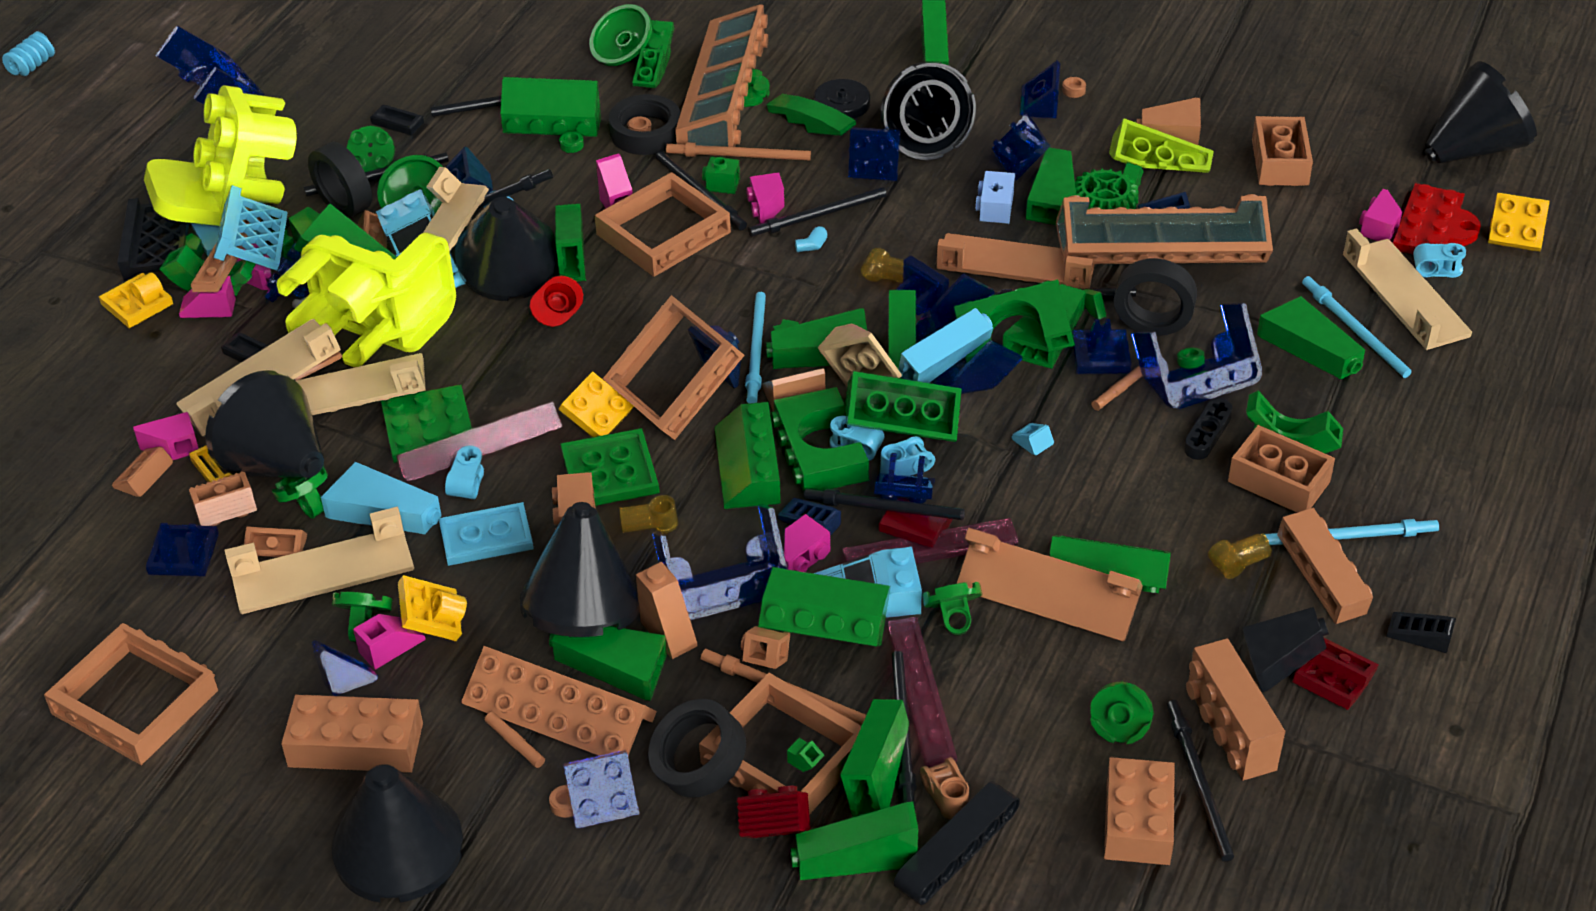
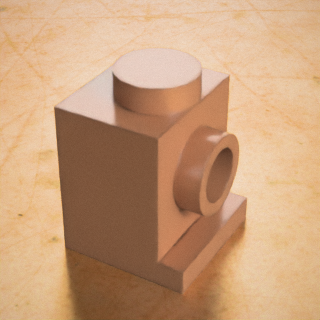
[741,626,791,669]

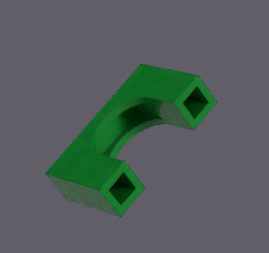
[954,279,1075,372]
[770,387,869,493]

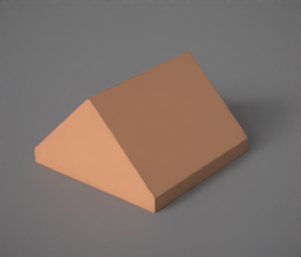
[762,368,826,411]

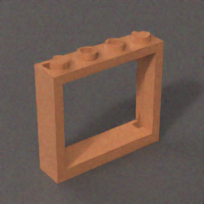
[595,172,731,277]
[603,295,745,440]
[44,623,218,765]
[699,673,861,815]

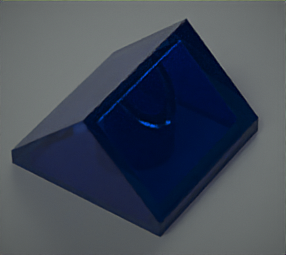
[1020,60,1060,118]
[312,640,378,696]

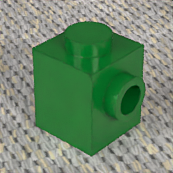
[702,157,740,194]

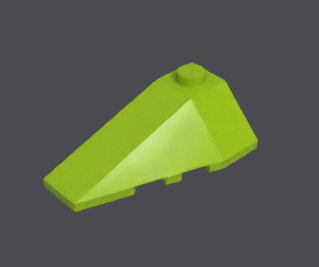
[1109,118,1214,173]

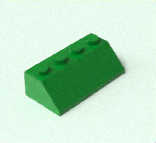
[501,77,601,137]
[845,371,962,442]
[715,402,781,509]
[1050,535,1171,593]
[758,567,890,646]

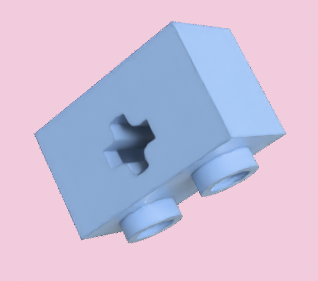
[976,171,1015,224]

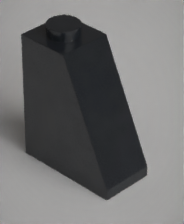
[1242,607,1329,692]

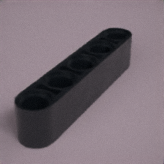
[894,781,1020,905]

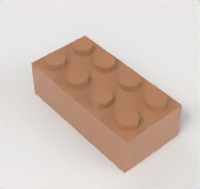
[1186,638,1285,781]
[282,695,423,773]

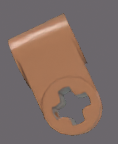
[920,757,969,820]

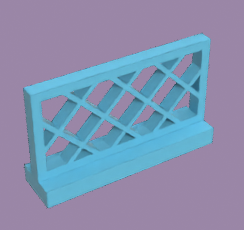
[214,185,288,270]

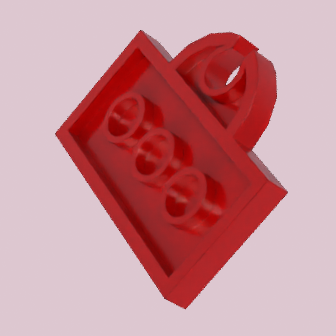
[1393,183,1481,254]

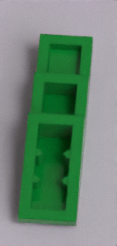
[766,94,856,136]

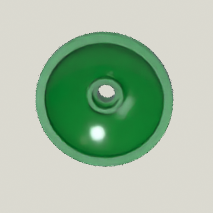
[589,4,652,66]
[377,155,443,213]

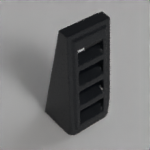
[1386,612,1456,653]

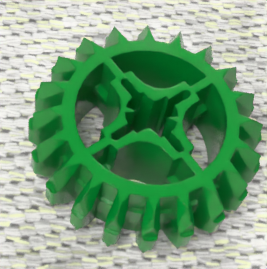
[1075,168,1139,210]

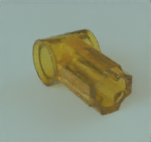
[861,248,916,284]
[620,495,678,533]
[1208,533,1272,579]

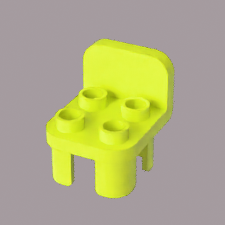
[144,85,296,226]
[277,232,456,367]

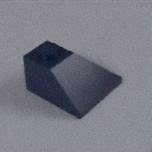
[446,146,493,194]
[688,326,741,389]

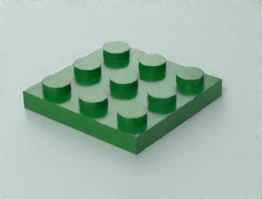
[381,385,476,463]
[561,428,660,506]

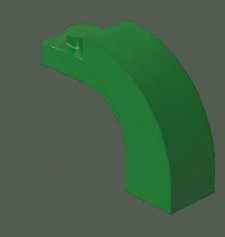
[159,245,256,296]
[1246,390,1344,454]

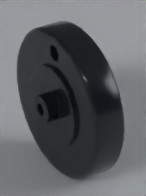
[814,79,870,119]

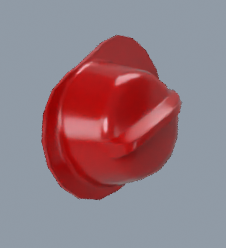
[530,276,583,327]

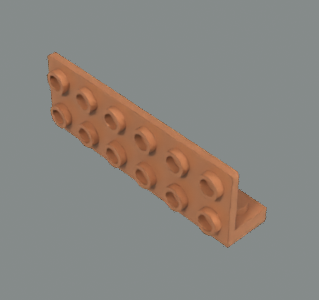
[937,233,1095,289]
[957,528,1143,642]
[462,646,657,765]

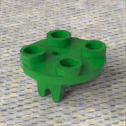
[347,126,395,172]

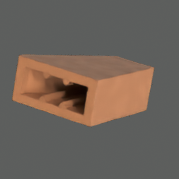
[1136,98,1201,145]
[636,562,697,659]

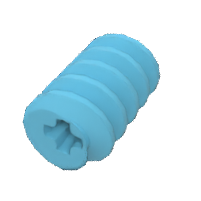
[2,31,55,76]

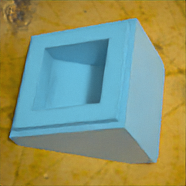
[1011,423,1054,455]

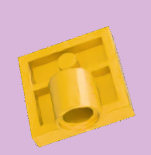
[1488,193,1550,252]
[99,272,173,328]
[558,371,634,437]
[398,575,467,641]

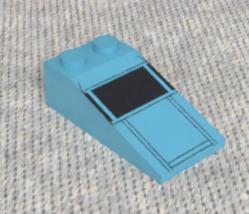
[376,189,458,273]
[813,547,922,618]

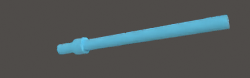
[1302,276,1412,378]
[745,292,766,404]
[1264,519,1439,546]

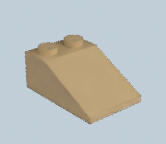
[818,323,902,387]

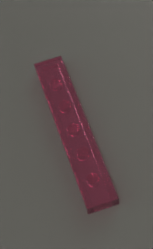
[396,401,562,483]
[843,518,1018,564]
[887,617,957,768]

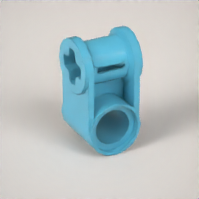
[1413,243,1466,278]
[829,416,885,461]
[880,436,935,482]
[445,446,484,499]

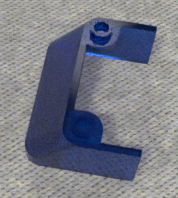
[156,25,265,104]
[916,274,1023,394]
[1131,303,1262,409]
[652,504,787,620]

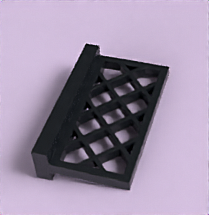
[117,198,189,282]

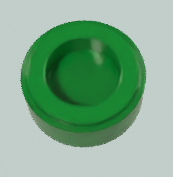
[559,131,584,153]
[1177,348,1205,369]

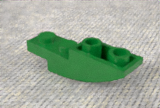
[632,20,674,88]

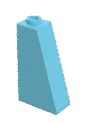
[898,308,993,383]
[321,462,441,534]

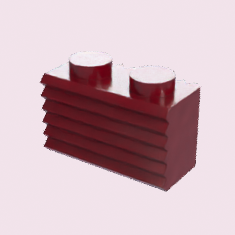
[737,786,810,838]

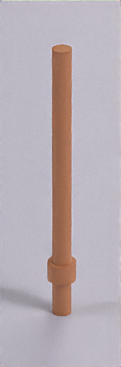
[666,142,811,161]
[701,649,866,726]

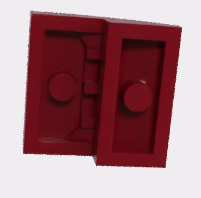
[879,497,953,548]
[1293,638,1379,710]

